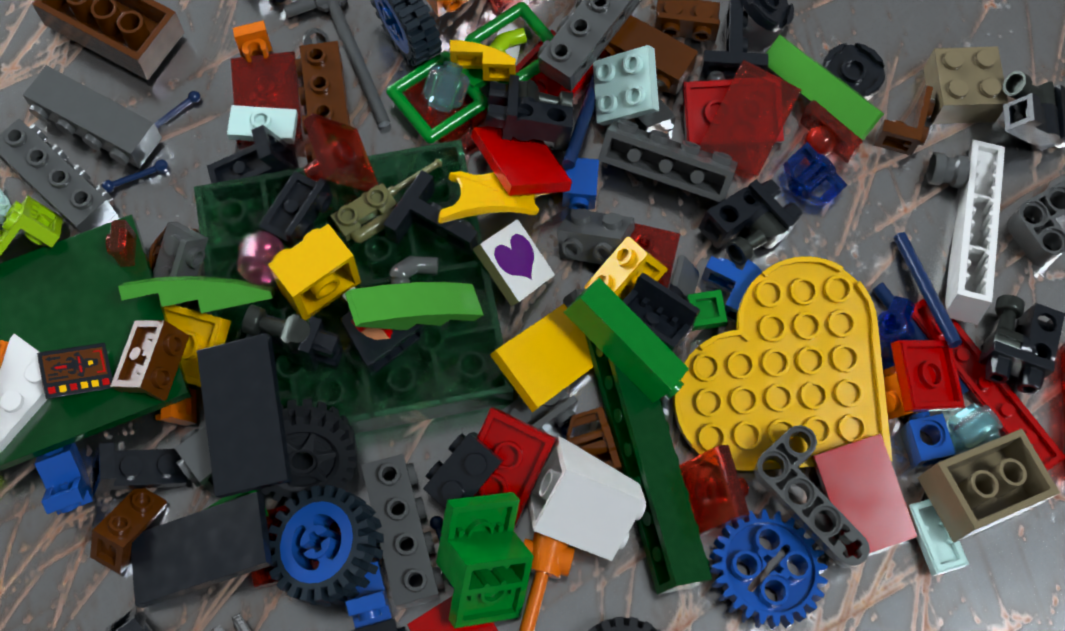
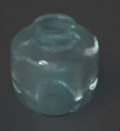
[423,61,470,112]
[948,404,1003,453]

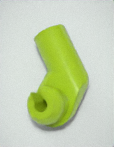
[489,27,527,53]

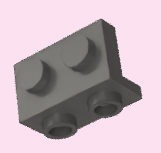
[557,209,635,264]

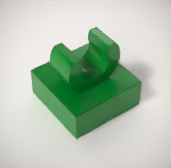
[686,290,728,331]

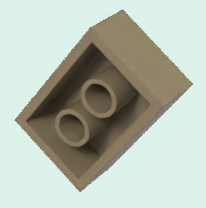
[917,429,1060,543]

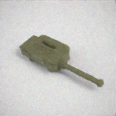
[330,159,442,243]

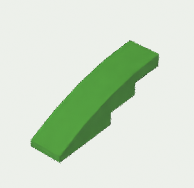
[766,35,884,140]
[118,276,275,313]
[345,282,484,330]

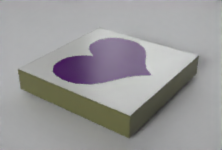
[473,219,555,307]

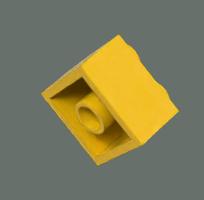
[268,224,361,321]

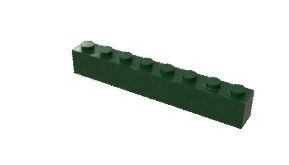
[585,335,712,595]

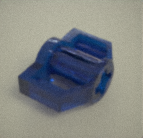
[783,142,847,207]
[877,296,915,363]

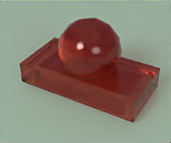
[800,100,863,164]

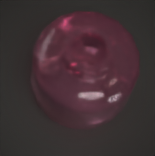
[237,232,285,285]

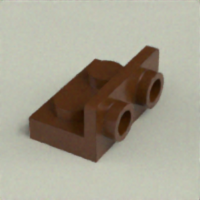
[654,0,720,42]
[110,320,189,401]

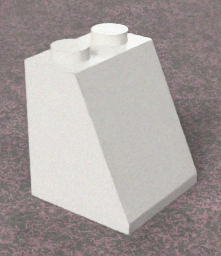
[528,436,646,561]

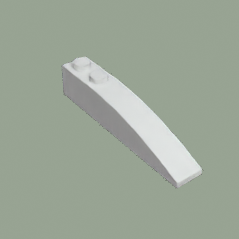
[944,139,1005,325]

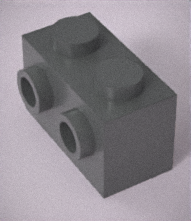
[175,426,216,498]

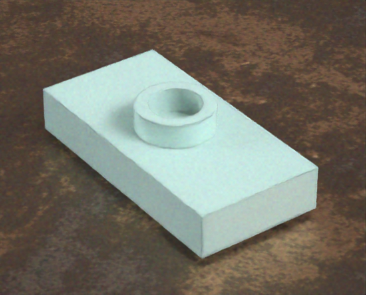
[227,105,298,144]
[907,499,969,577]

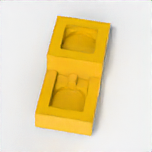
[450,40,516,81]

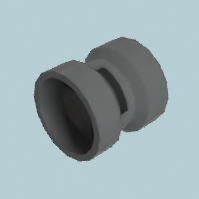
[927,152,970,189]

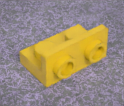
[585,237,668,301]

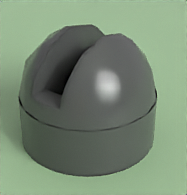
[302,28,329,45]

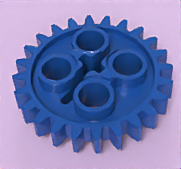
[709,509,828,630]

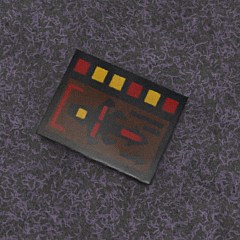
[37,343,113,399]

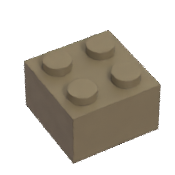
[923,46,1008,124]

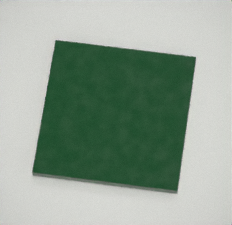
[0,214,192,471]

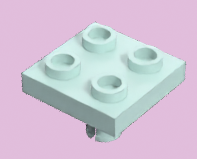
[593,45,659,126]

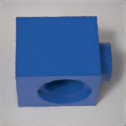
[562,158,599,210]
[899,412,956,469]

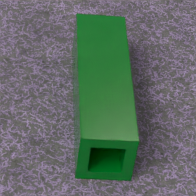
[563,278,689,403]

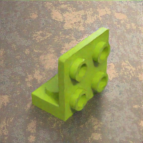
[0,195,63,256]

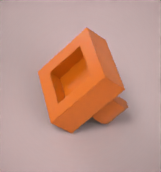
[232,20,273,62]
[155,388,197,426]

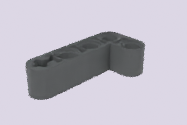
[1008,180,1065,267]
[754,425,870,568]

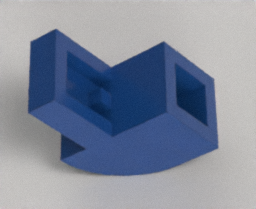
[701,256,762,323]
[34,442,93,515]
[345,561,392,629]

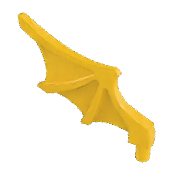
[438,171,549,224]

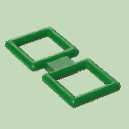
[386,2,554,144]

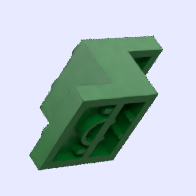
[436,492,534,628]

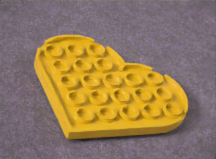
[673,256,892,471]

